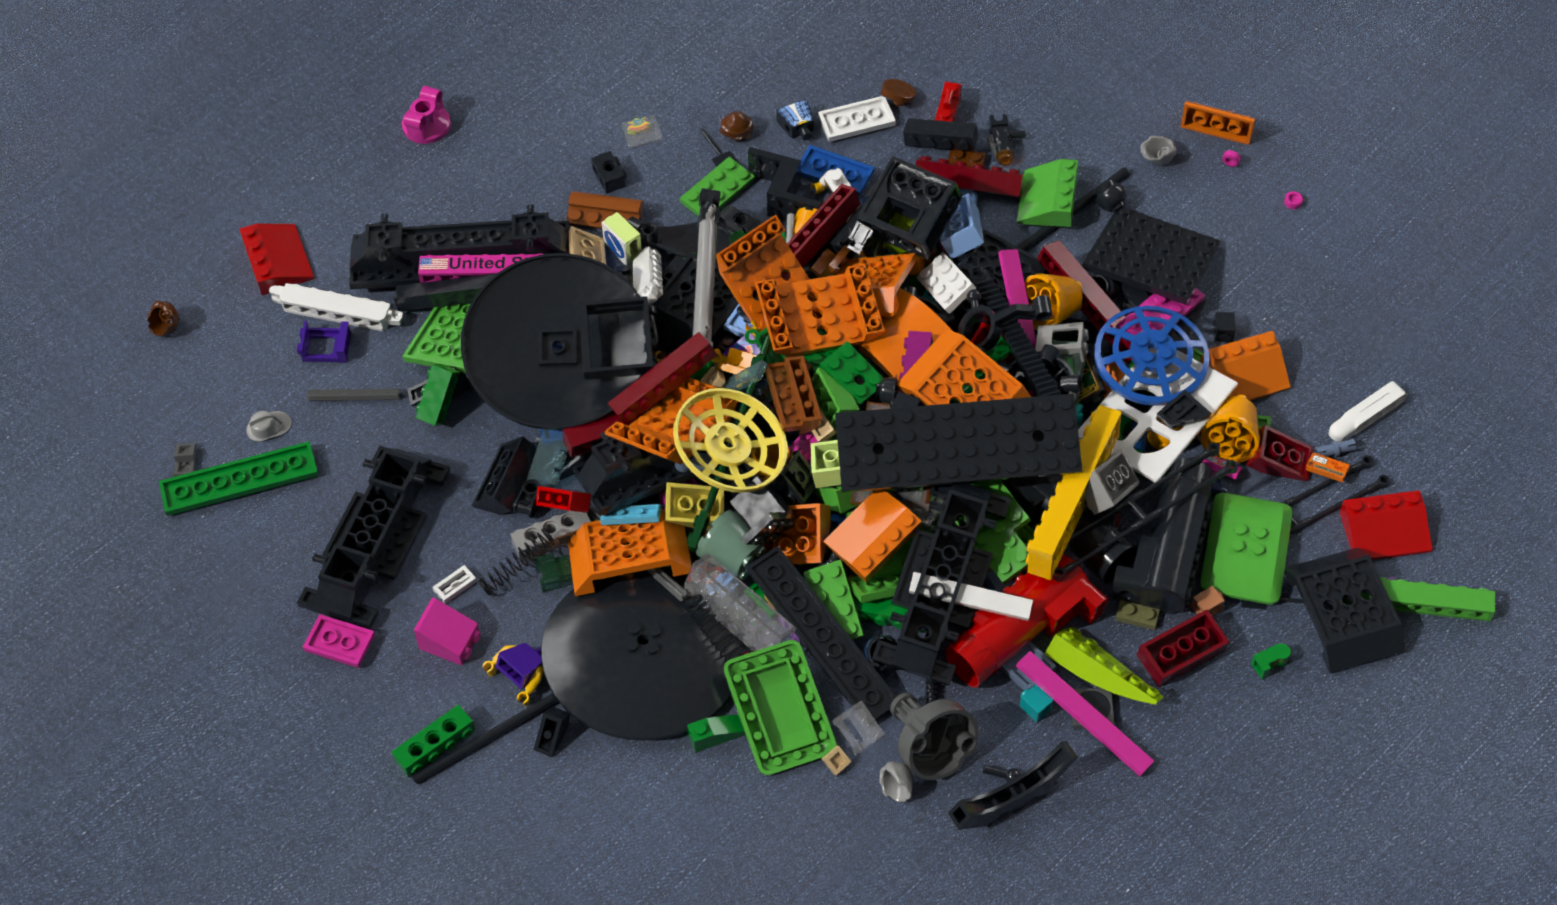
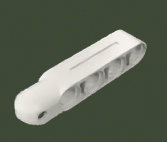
[1328,381,1408,442]

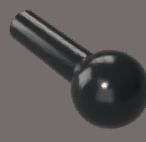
[982,765,1021,782]

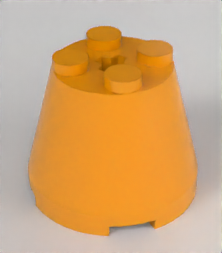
[1024,274,1082,330]
[1201,394,1260,463]

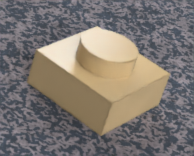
[822,746,851,775]

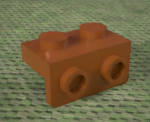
[810,245,850,278]

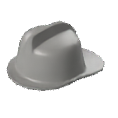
[246,411,292,442]

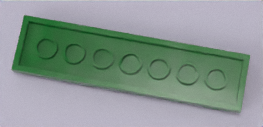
[159,441,319,516]

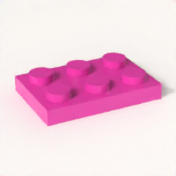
[303,614,375,668]

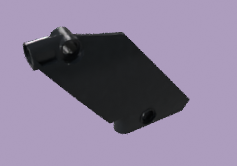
[627,205,762,258]

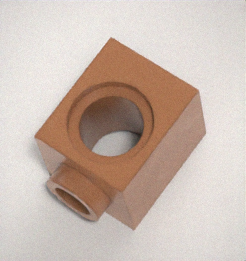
[1191,586,1225,616]

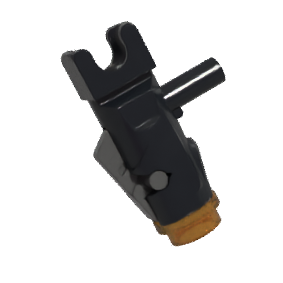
[987,114,1026,166]

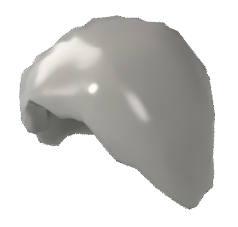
[1140,136,1177,166]
[879,761,913,803]

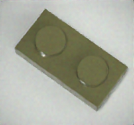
[1115,600,1159,630]

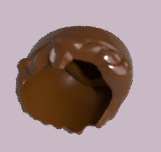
[720,111,754,142]
[147,300,179,337]

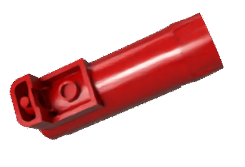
[944,555,1109,688]

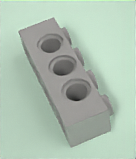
[510,511,591,561]

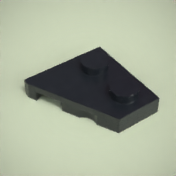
[1157,390,1211,429]

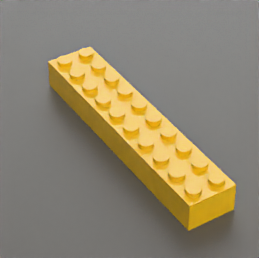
[1026,405,1122,580]

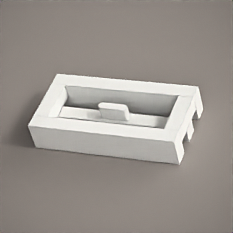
[432,565,477,604]

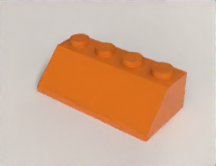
[1180,101,1257,145]

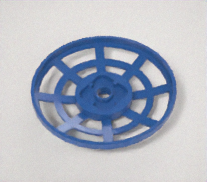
[1094,306,1209,406]

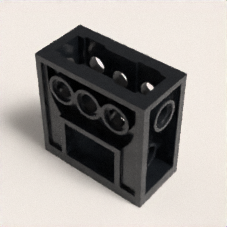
[857,156,963,260]

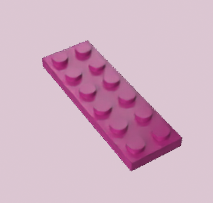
[1115,288,1206,335]

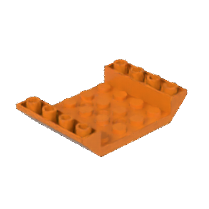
[716,215,822,330]
[836,253,925,318]
[755,264,885,357]
[896,329,1031,406]
[605,377,738,465]
[568,508,693,596]

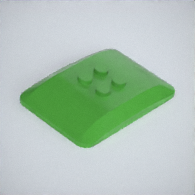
[1200,493,1292,605]
[724,640,837,776]

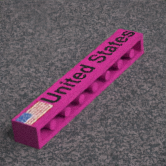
[418,254,542,283]

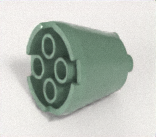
[696,510,766,580]

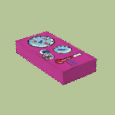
[1202,456,1242,479]

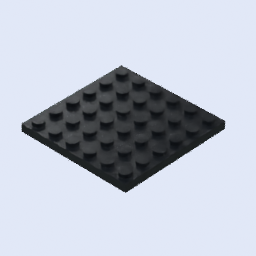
[1082,207,1220,305]

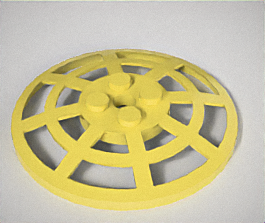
[673,388,788,493]

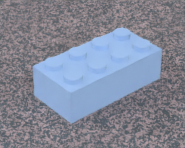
[940,193,984,259]

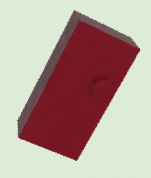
[1136,609,1230,687]

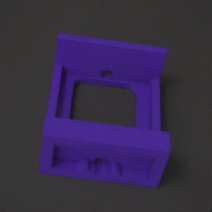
[297,321,351,363]

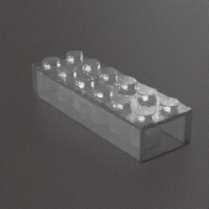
[683,553,797,651]

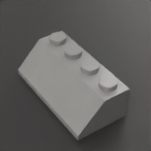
[1085,449,1140,515]

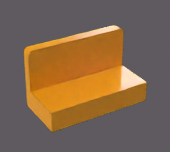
[717,348,760,380]

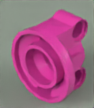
[402,86,451,144]

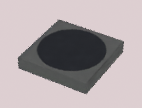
[1072,688,1114,729]

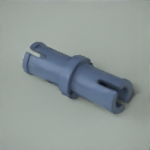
[1315,438,1356,457]

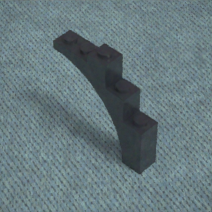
[948,741,1078,830]

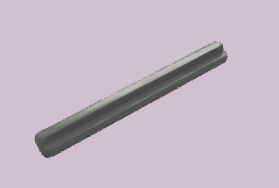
[307,388,400,401]

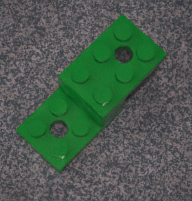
[798,329,883,407]

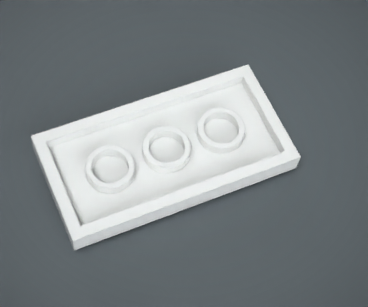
[818,96,896,142]
[916,252,976,314]

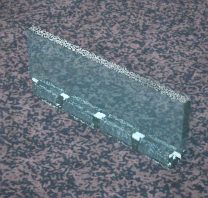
[526,429,568,487]

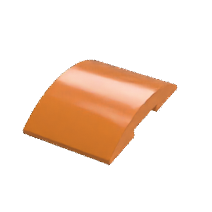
[855,288,952,381]

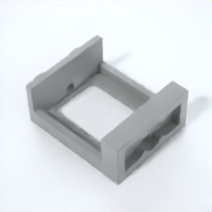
[1036,322,1089,362]

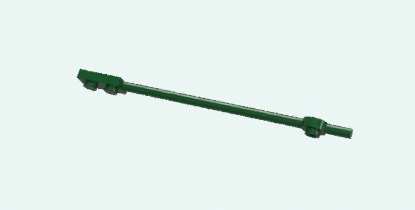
[687,336,771,553]

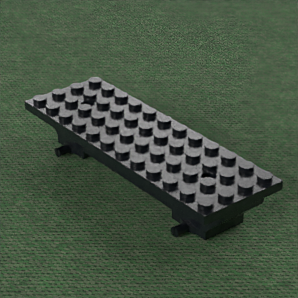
[349,204,570,290]
[572,376,800,516]
[835,394,1083,493]

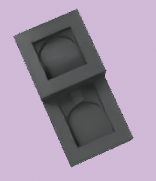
[173,443,196,477]

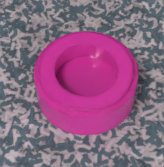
[1222,150,1241,167]
[1284,191,1303,209]

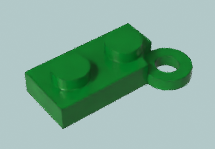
[744,327,786,364]

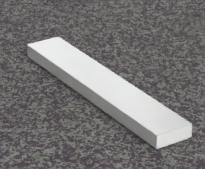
[909,572,1033,621]

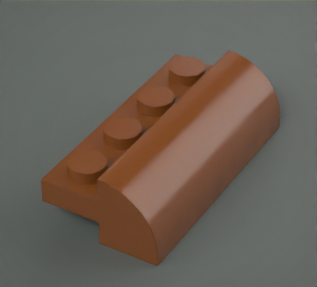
[566,191,644,229]
[764,356,822,434]

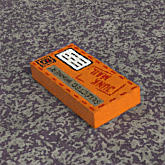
[1306,452,1350,483]

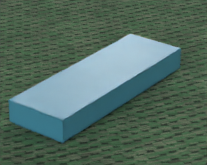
[600,504,662,525]

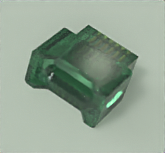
[534,553,573,593]

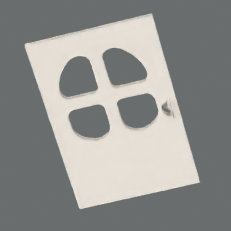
[1078,348,1238,483]

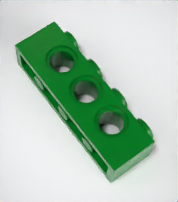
[391,704,475,778]

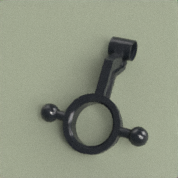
[958,289,1053,354]

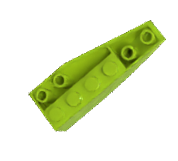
[1045,627,1164,705]

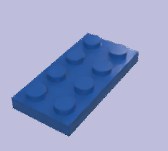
[801,145,874,197]

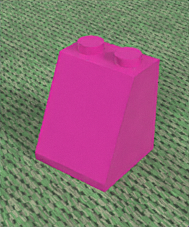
[414,597,481,665]

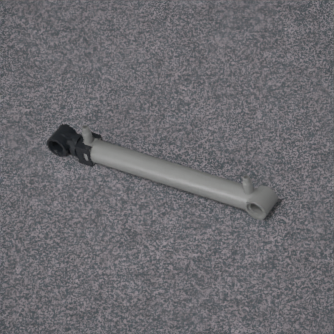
[693,188,721,347]

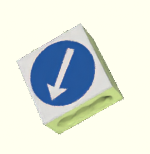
[602,212,642,265]

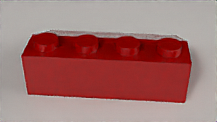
[239,223,314,295]
[1339,490,1432,560]

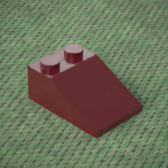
[1247,425,1313,481]

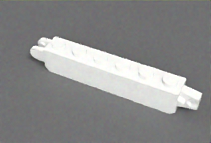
[633,246,663,303]
[269,283,404,331]

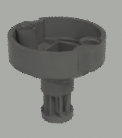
[890,692,979,780]

